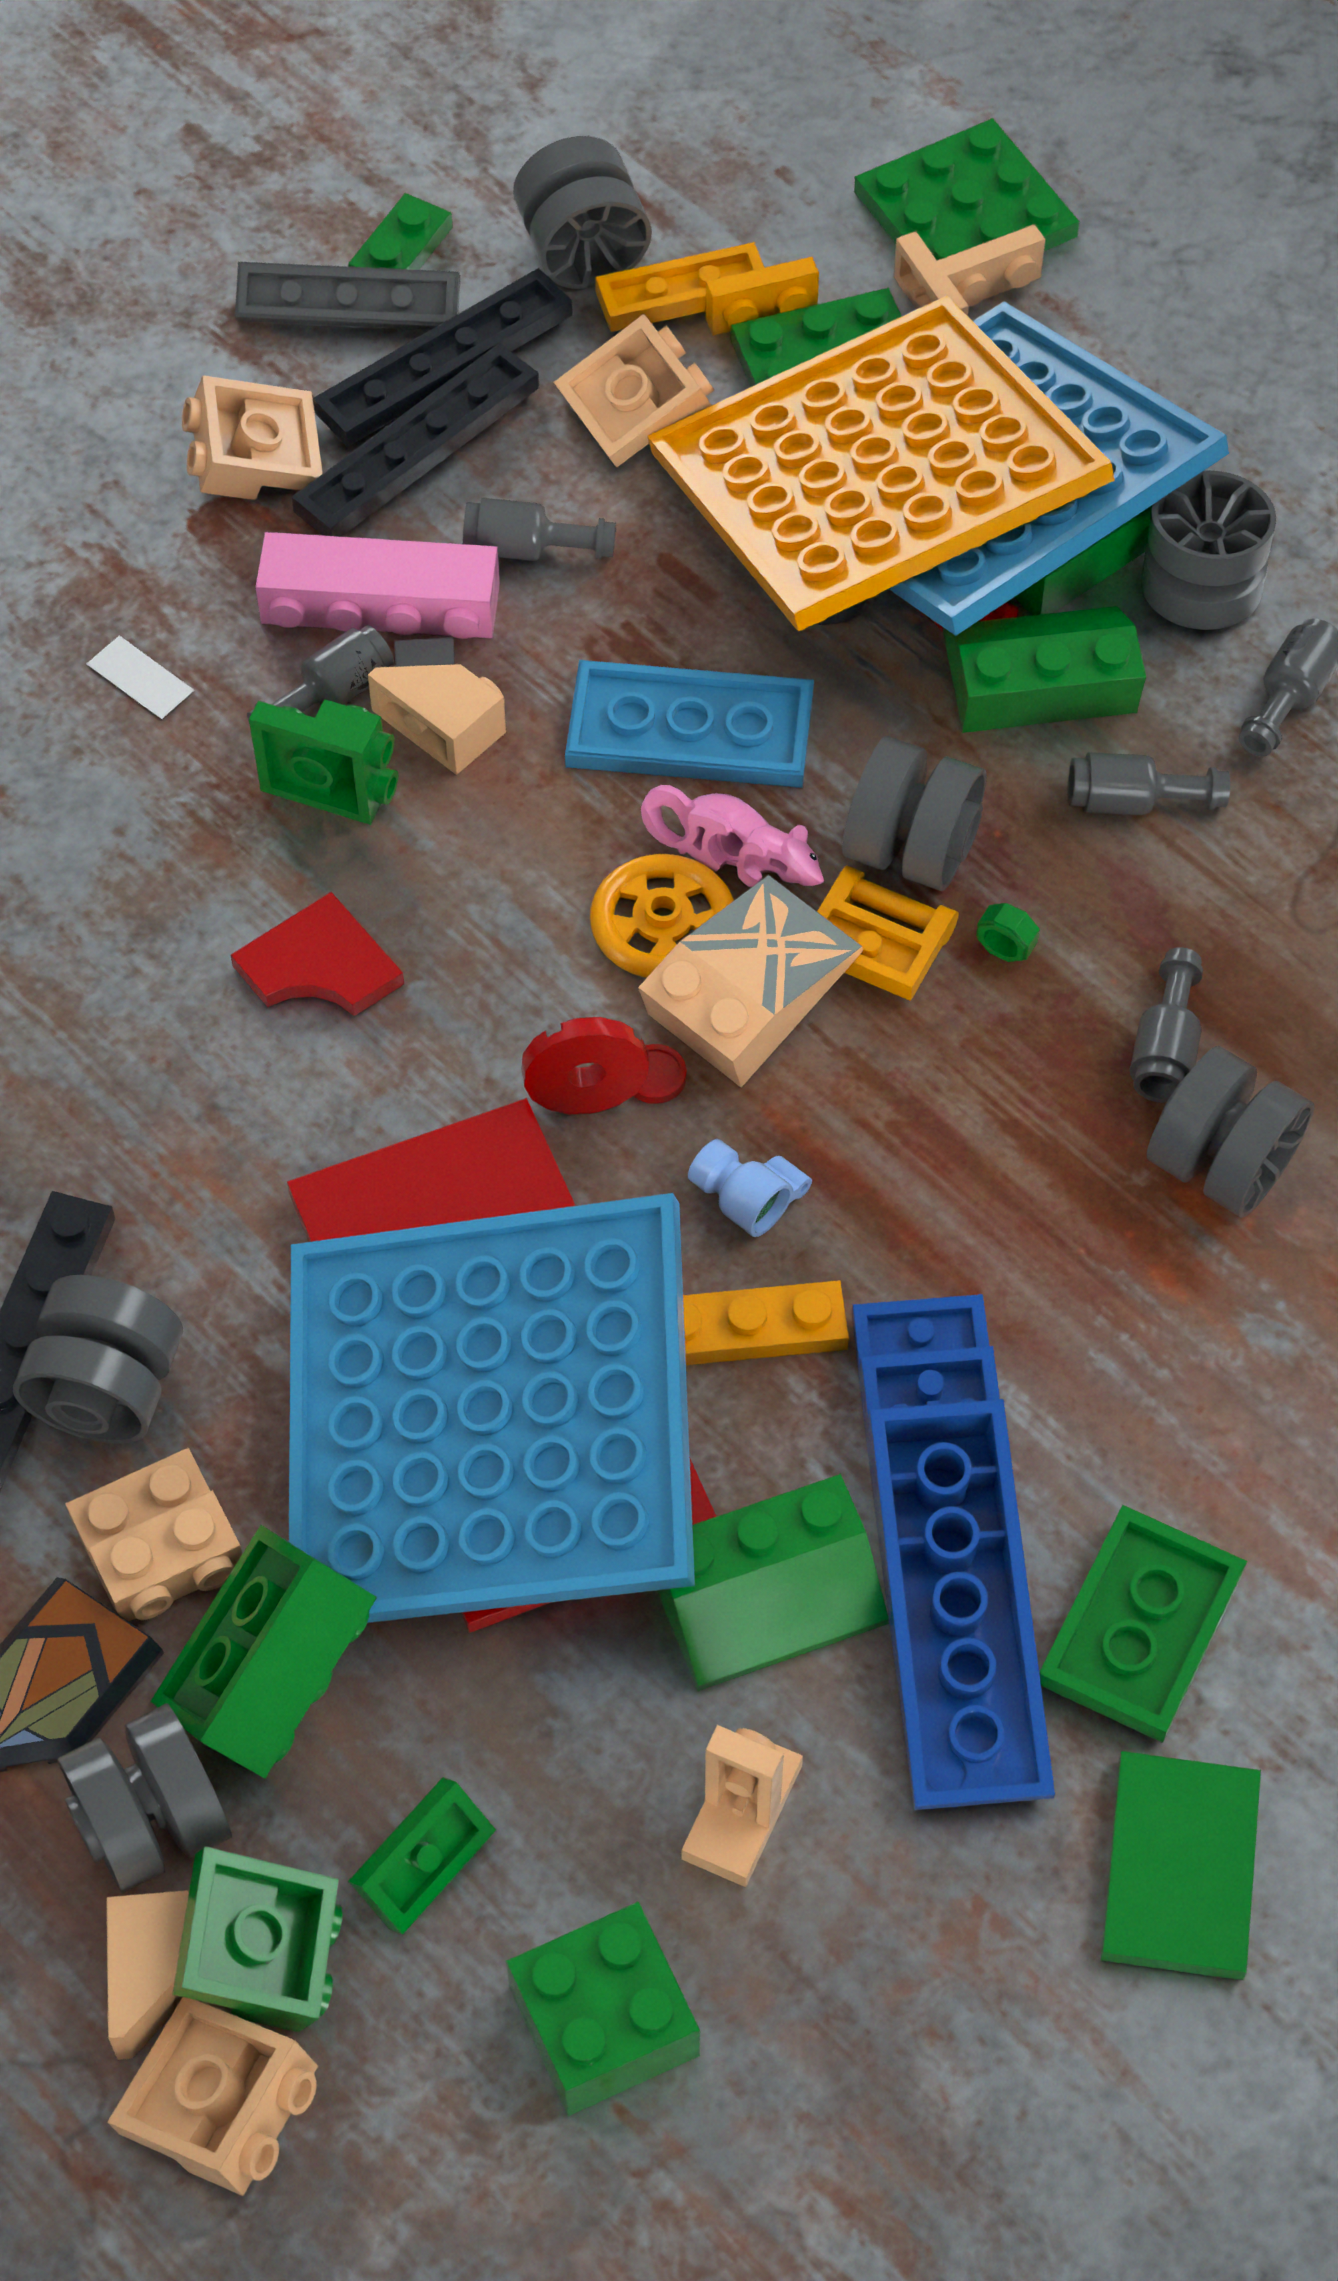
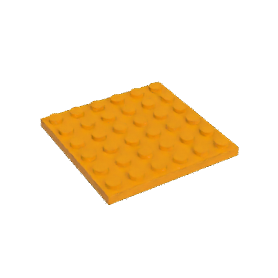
[647,296,1115,632]

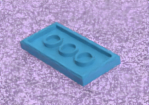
[565,660,814,788]

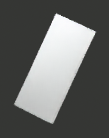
[86,636,195,719]

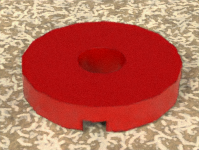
[521,1017,649,1115]

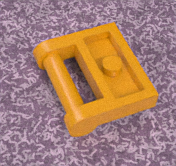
[817,865,959,1001]

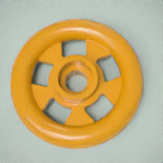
[590,854,734,978]

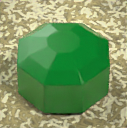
[976,903,1040,962]

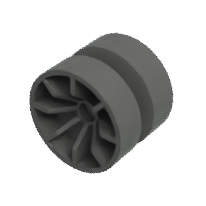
[513,136,652,289]
[1141,470,1276,630]
[842,736,987,891]
[1147,1046,1315,1218]
[13,1275,183,1444]
[57,1703,232,1894]

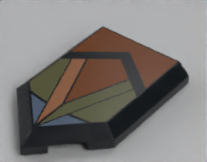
[0,1577,164,1772]

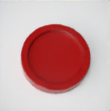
[634,1044,687,1104]

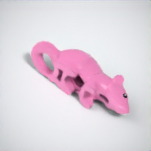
[641,785,824,887]

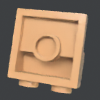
[554,314,714,468]
[182,375,323,500]
[65,1447,242,1622]
[107,1997,318,2196]

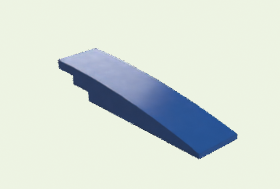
[851,1294,1055,1810]

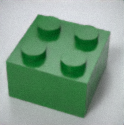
[506,1901,700,2116]

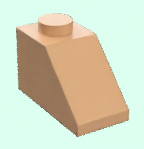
[368,664,506,775]
[107,1890,189,2060]

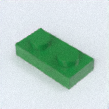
[348,193,453,270]
[348,1777,496,1935]

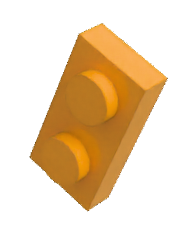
[706,256,819,336]

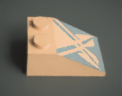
[638,875,863,1087]

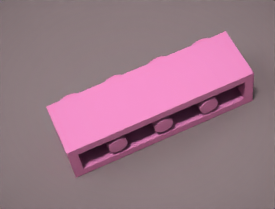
[256,532,500,639]

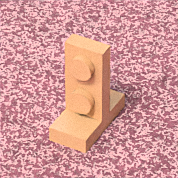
[894,224,1045,316]
[682,1725,803,1887]

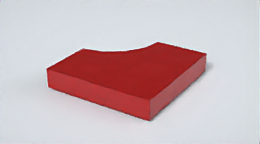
[230,892,404,1016]

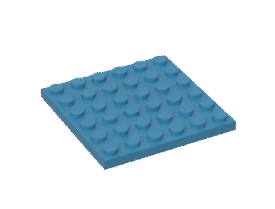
[889,301,1229,636]
[289,1193,695,1623]

